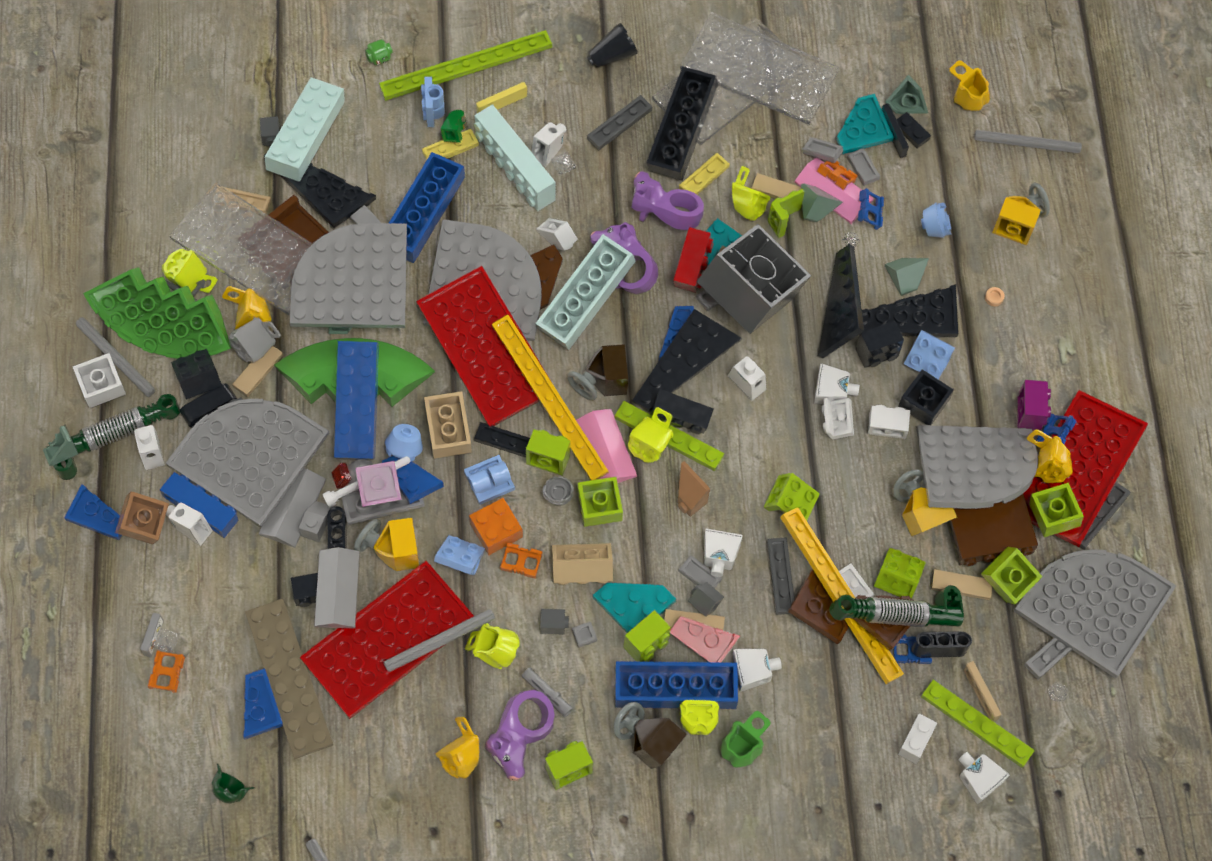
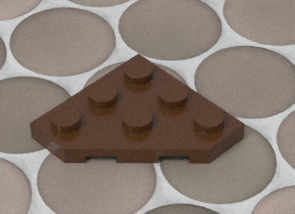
[530,244,563,310]
[788,569,849,644]
[854,595,914,651]

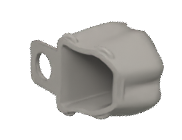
[229,317,281,363]

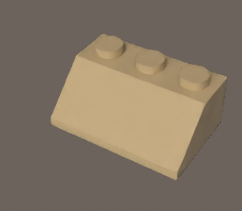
[552,543,613,585]

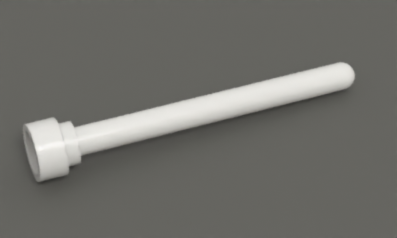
[322,456,410,508]

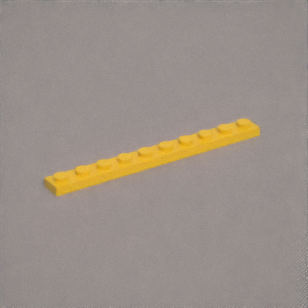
[492,315,609,480]
[780,507,904,684]

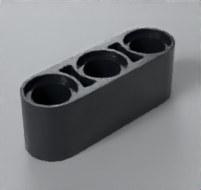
[180,383,237,428]
[327,506,347,549]
[911,631,972,658]

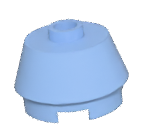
[921,202,951,238]
[385,424,423,462]

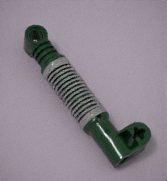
[46,394,180,480]
[829,585,964,627]

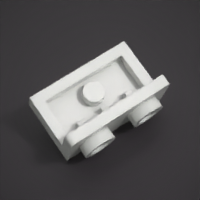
[822,398,854,440]

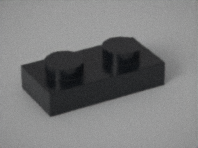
[897,112,931,149]

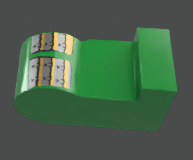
[440,110,467,143]

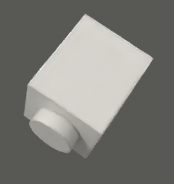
[536,218,578,251]

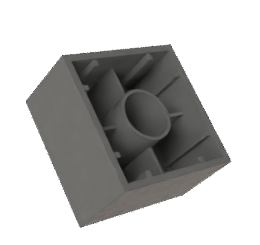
[697,224,811,334]

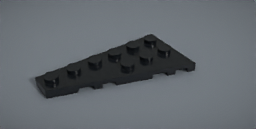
[263,154,376,228]
[818,244,864,359]
[859,284,959,337]
[633,309,742,412]

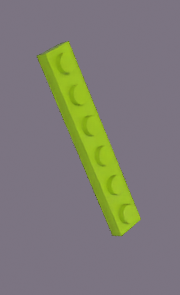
[614,401,724,471]
[921,680,1035,768]

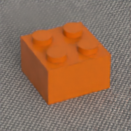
[469,497,523,555]

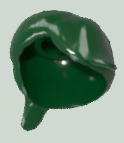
[212,764,255,804]

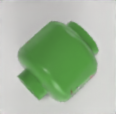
[365,39,393,65]

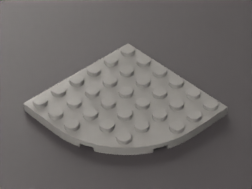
[423,219,542,341]
[290,223,407,328]
[166,399,329,527]
[917,425,1038,508]
[1014,549,1176,678]

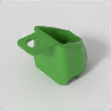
[721,711,771,768]

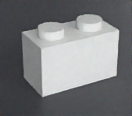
[868,405,910,439]
[898,714,937,764]

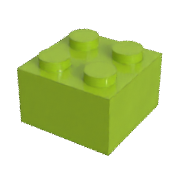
[526,429,570,476]
[577,477,623,527]
[1029,483,1084,537]
[981,547,1042,604]
[623,610,671,662]
[545,741,593,790]

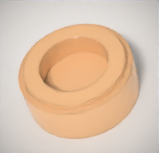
[985,287,1004,307]

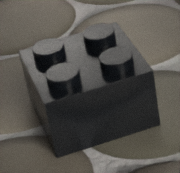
[855,321,904,368]
[171,348,222,400]
[898,369,954,425]

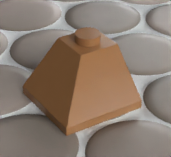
[678,461,710,517]

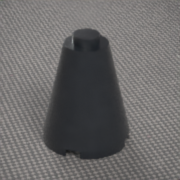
[587,23,638,68]

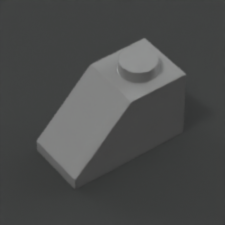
[299,501,333,542]

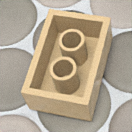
[424,391,472,459]

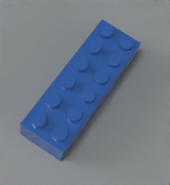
[389,152,465,263]
[334,341,379,459]
[615,661,738,709]

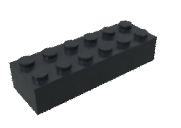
[646,66,718,181]

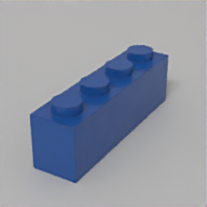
[160,472,239,538]

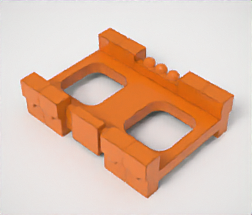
[817,161,858,190]
[500,542,543,579]
[148,650,185,693]

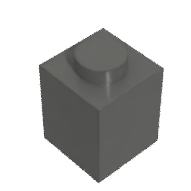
[260,117,280,147]
[688,582,724,617]
[541,609,569,635]

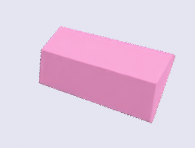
[795,158,874,224]
[576,409,637,483]

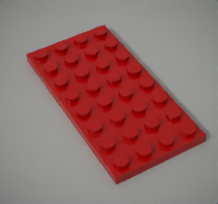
[416,266,553,427]
[1023,390,1148,547]
[300,560,475,719]

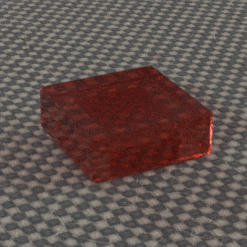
[332,463,352,489]

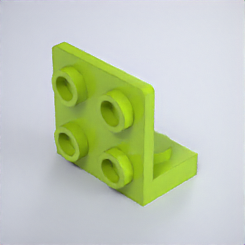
[768,189,805,238]
[764,473,819,521]
[874,548,926,598]

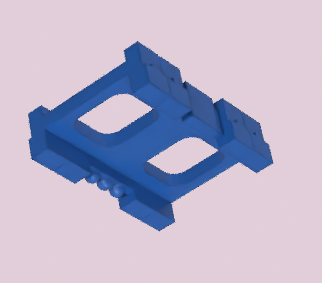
[858,188,884,230]
[1036,413,1076,444]
[894,634,932,664]

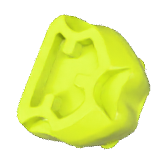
[732,166,770,221]
[162,249,217,293]
[628,407,673,463]
[465,623,520,669]
[679,700,719,735]

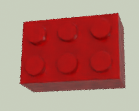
[673,227,714,293]

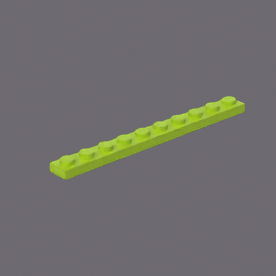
[379,30,552,101]

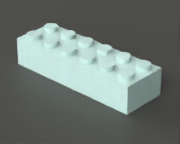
[265,77,345,182]
[474,104,556,211]
[536,234,636,350]

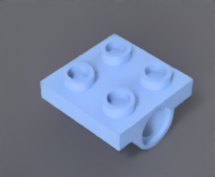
[421,77,445,127]
[904,330,956,380]
[464,455,515,505]
[434,535,485,575]

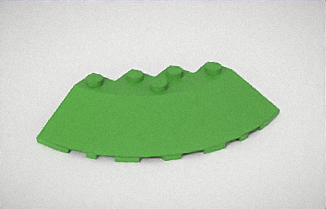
[83,267,231,359]
[274,338,435,407]

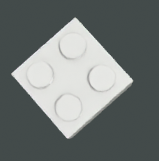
[73,353,126,408]

